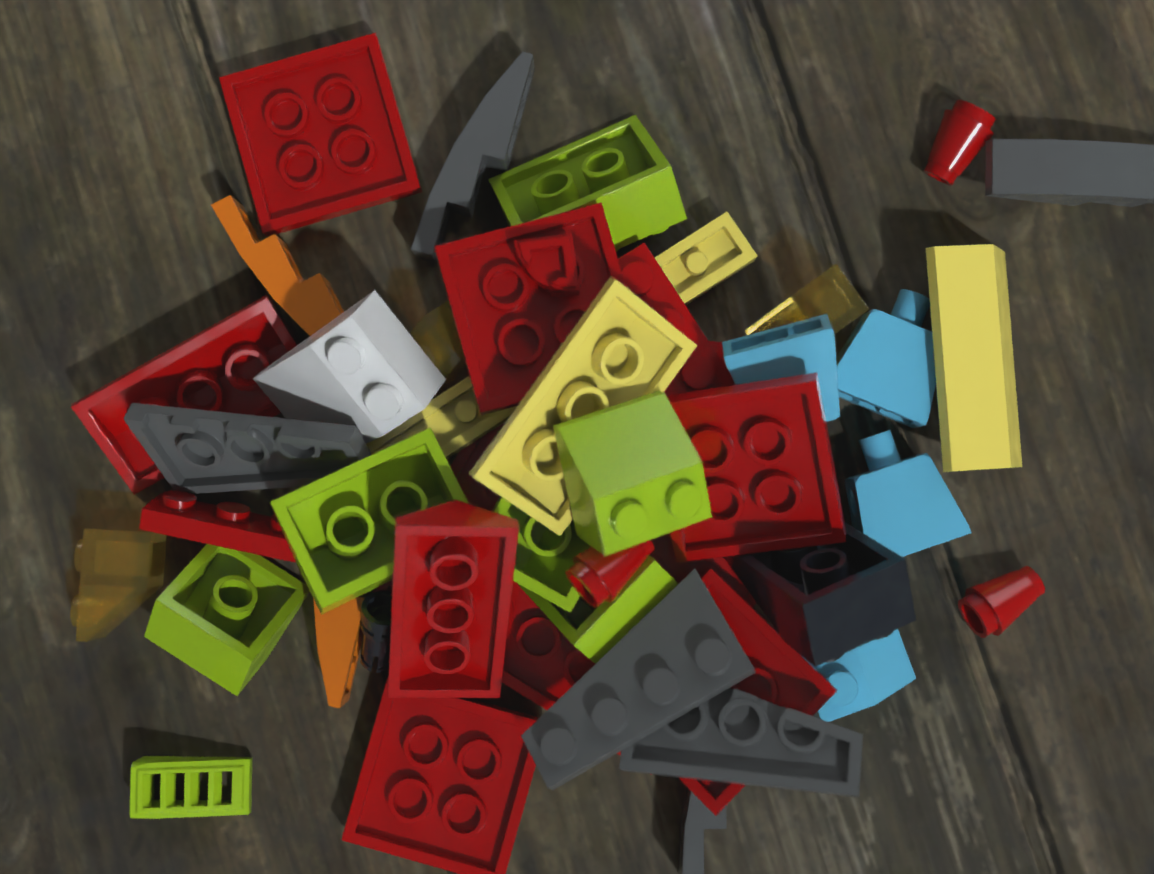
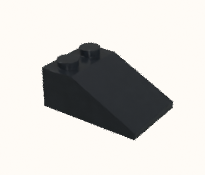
[724,522,916,667]

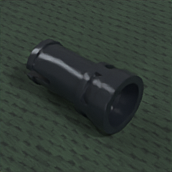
[360,591,392,673]

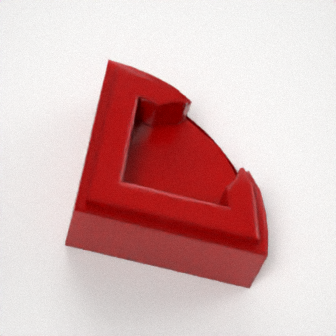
[514,233,580,295]

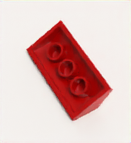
[71,295,300,495]
[388,500,519,698]

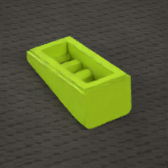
[130,756,252,819]

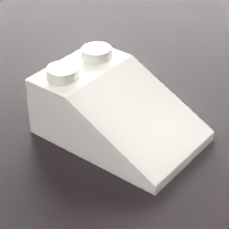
[253,290,446,443]

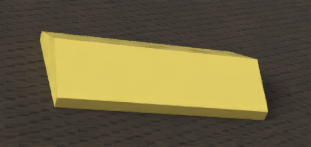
[926,244,1022,472]
[469,277,697,536]

